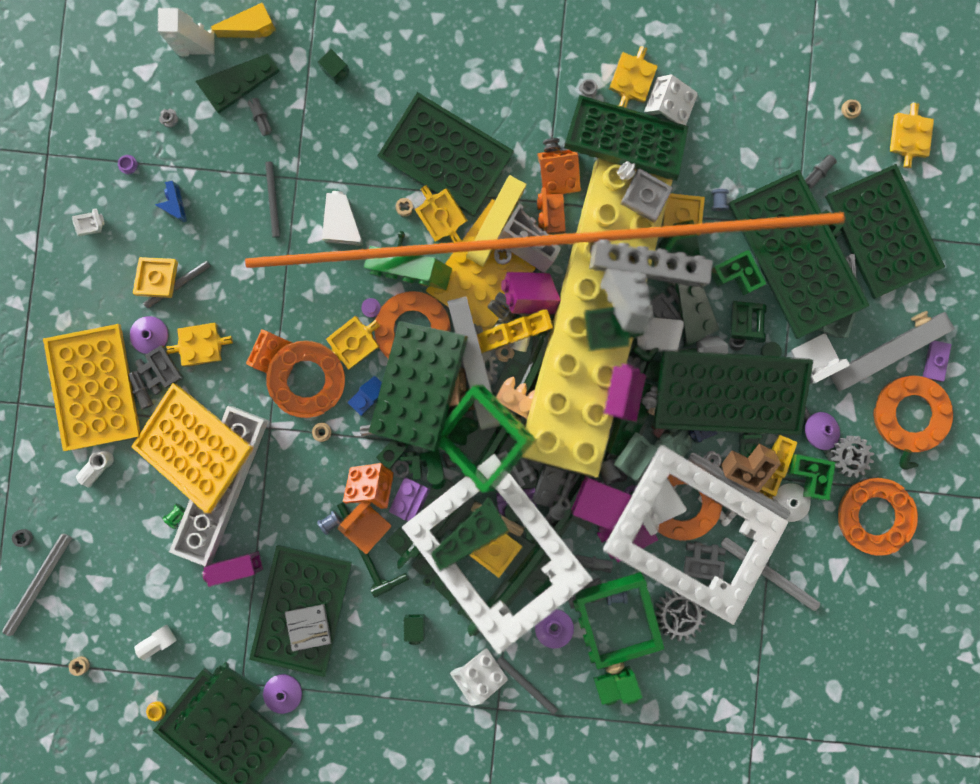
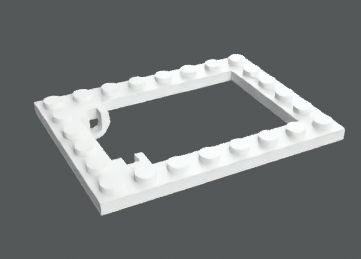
[603,445,788,625]
[402,454,593,654]

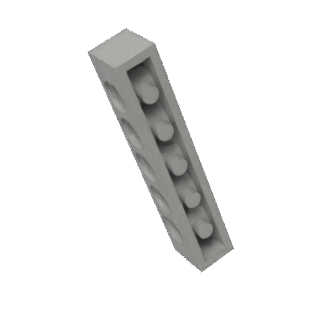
[589,240,712,287]

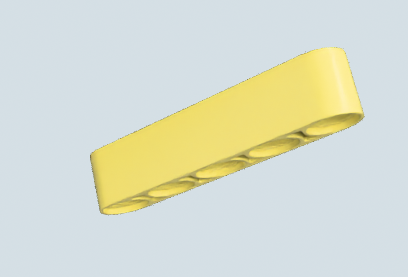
[466,175,527,267]

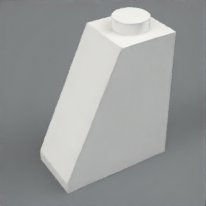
[322,191,363,246]

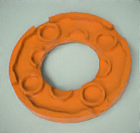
[374,291,451,359]
[266,341,345,418]
[874,376,953,452]
[658,470,722,540]
[838,478,918,556]

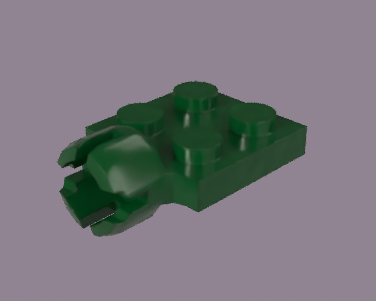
[584,307,645,351]

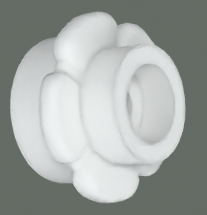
[617,161,635,180]

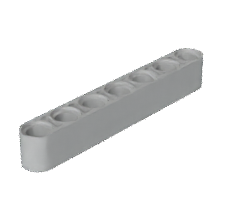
[447,296,500,431]
[830,312,955,391]

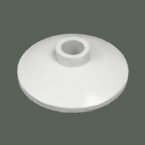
[772,483,811,522]

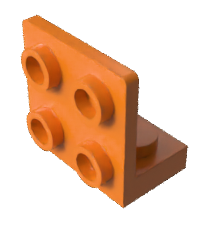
[537,149,581,195]
[537,188,565,234]
[246,329,294,379]
[343,463,394,509]
[337,501,391,554]

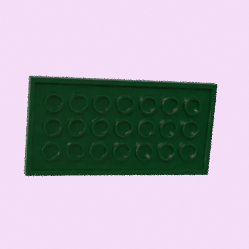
[728,170,870,340]
[653,349,814,435]

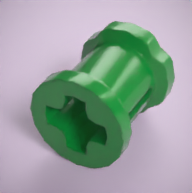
[162,503,186,529]

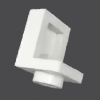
[72,209,105,236]

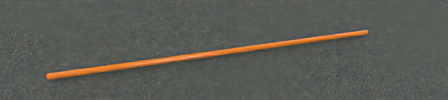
[245,213,844,268]

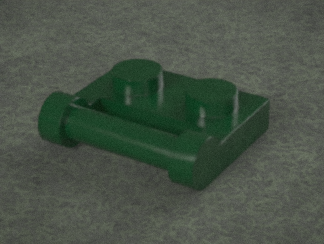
[731,301,767,343]

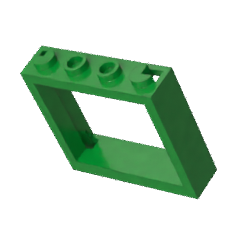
[439,385,536,493]
[573,572,664,670]

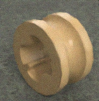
[396,198,413,217]
[911,311,932,327]
[69,656,90,676]

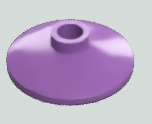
[130,316,168,354]
[805,412,840,450]
[535,609,574,649]
[263,674,302,714]

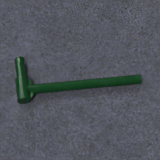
[337,502,409,598]

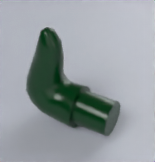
[632,345,659,362]
[899,449,919,470]

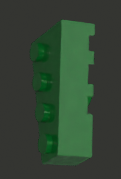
[364,246,452,290]

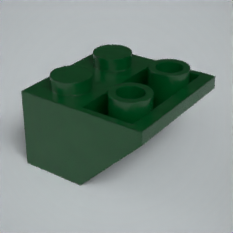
[658,220,700,265]

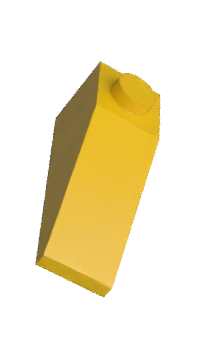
[211,2,276,38]

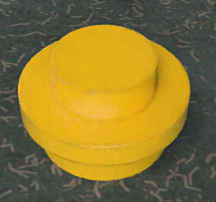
[146,701,166,721]

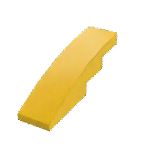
[477,310,553,354]
[759,435,798,499]

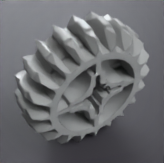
[654,589,707,641]

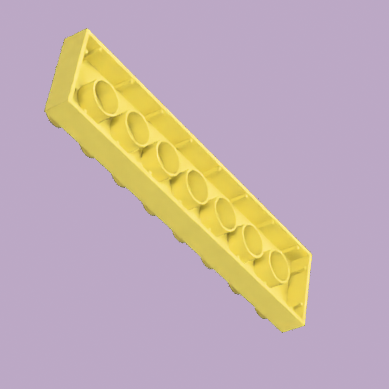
[522,159,672,477]

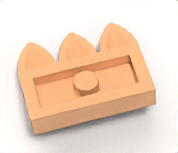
[496,377,535,419]

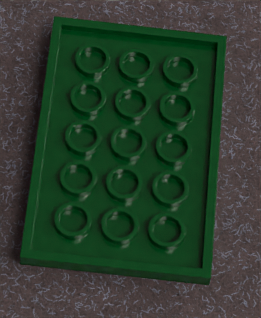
[377,92,514,216]
[564,95,689,181]
[825,164,945,299]
[369,321,468,451]
[249,545,352,677]
[153,668,293,784]

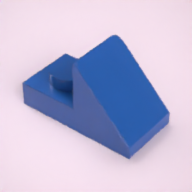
[155,180,187,222]
[347,376,382,416]

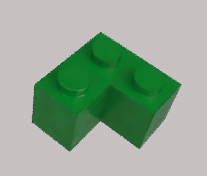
[711,249,766,296]
[787,454,836,501]
[593,666,642,705]

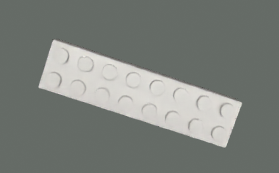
[169,406,269,566]

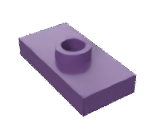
[923,341,952,382]

